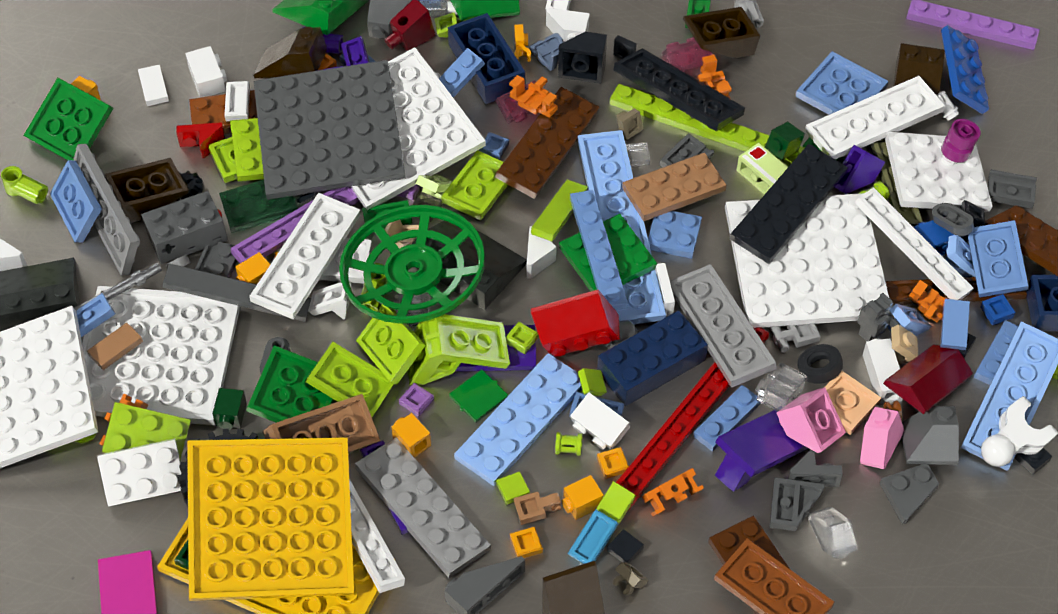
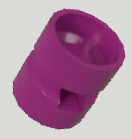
[941,119,981,163]

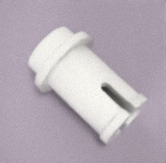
[937,91,959,121]

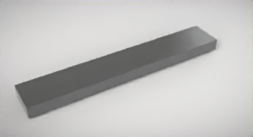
[163,263,311,322]

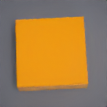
[597,447,629,479]
[510,526,543,558]

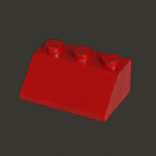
[531,289,620,357]

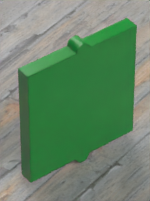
[449,369,508,422]

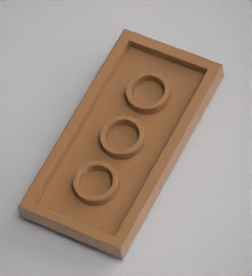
[622,152,727,221]

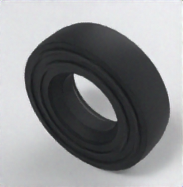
[798,344,843,384]

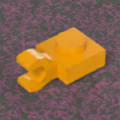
[514,24,531,62]

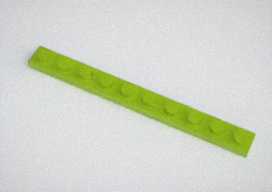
[610,84,805,167]

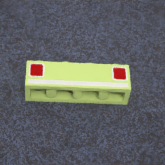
[737,143,788,194]

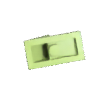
[416,174,453,207]

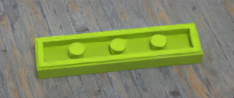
[531,179,588,241]

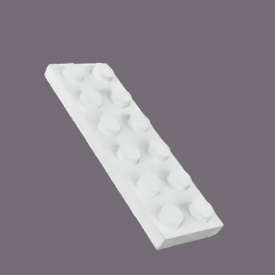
[805,76,945,160]
[250,193,360,319]

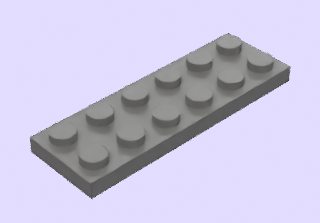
[74,144,140,276]
[670,264,777,388]
[355,437,491,578]

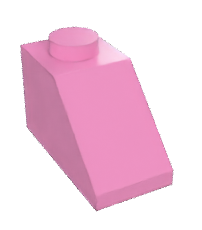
[860,407,904,469]

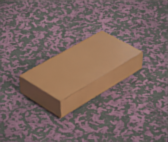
[87,323,143,370]

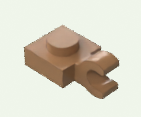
[513,492,561,525]

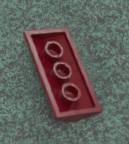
[883,344,973,414]

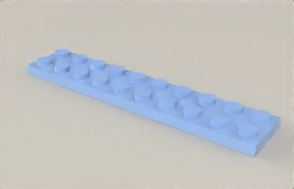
[577,130,666,324]

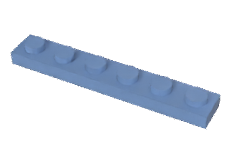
[570,190,628,311]

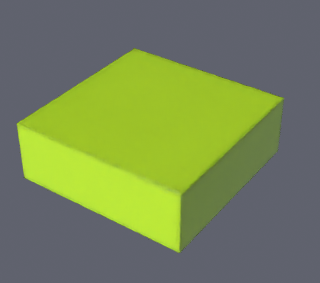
[506,321,539,354]
[578,368,607,396]
[496,471,530,505]

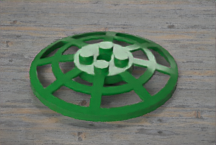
[339,205,485,324]

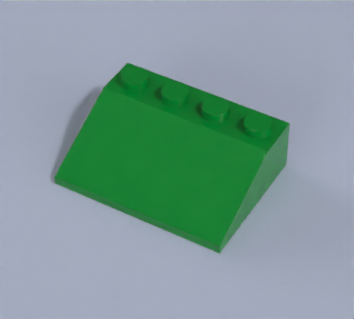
[272,0,369,35]

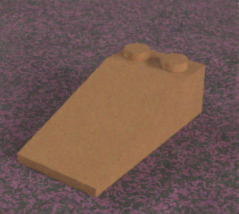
[263,394,380,454]

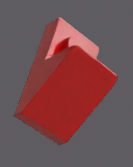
[176,122,225,158]

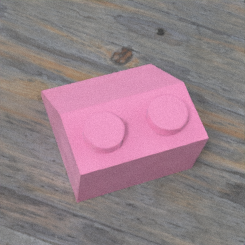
[776,387,846,453]

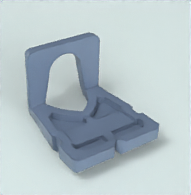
[529,33,563,71]

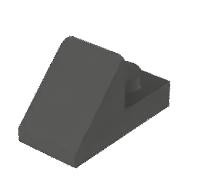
[788,450,843,487]

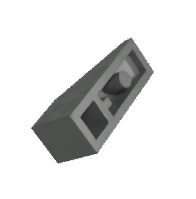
[445,556,525,614]

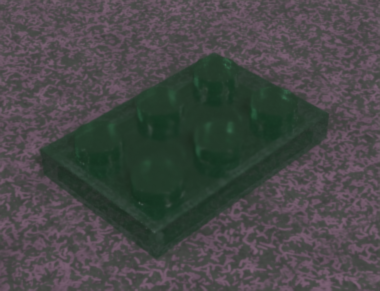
[219,179,298,233]

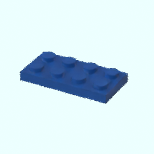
[941,25,989,114]

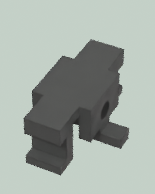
[857,293,899,341]

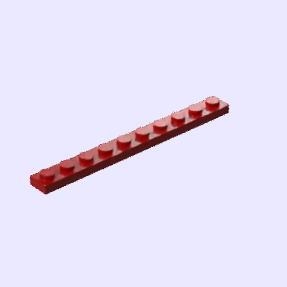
[616,327,769,511]

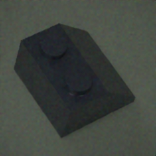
[558,31,607,84]

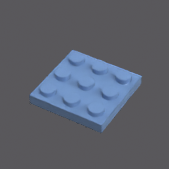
[796,51,889,115]

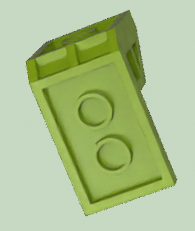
[408,314,510,386]

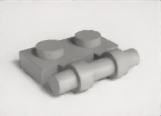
[767,323,821,352]

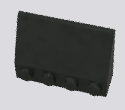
[412,221,527,310]
[0,257,80,332]

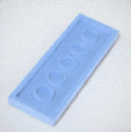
[960,321,1058,471]
[454,353,582,486]

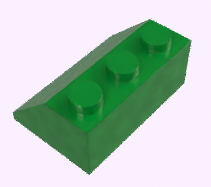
[450,0,520,21]

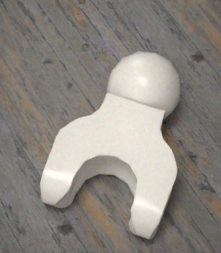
[981,396,1058,467]

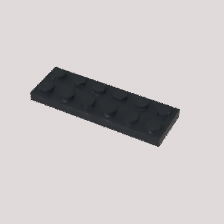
[613,48,745,131]
[729,144,848,264]

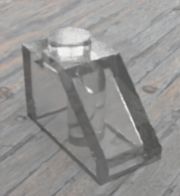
[807,507,857,558]

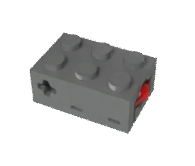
[141,191,228,264]

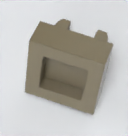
[616,108,644,140]
[613,562,649,595]

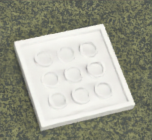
[885,132,993,212]

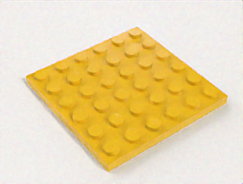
[187,438,354,601]

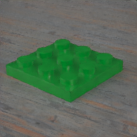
[23,77,114,160]
[559,214,657,292]
[246,345,333,423]

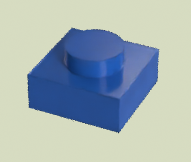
[980,294,1016,325]

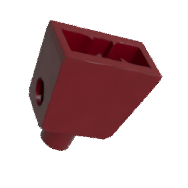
[384,0,436,51]

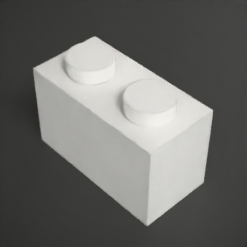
[185,46,228,97]
[570,393,630,450]

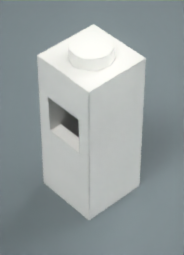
[863,338,903,404]

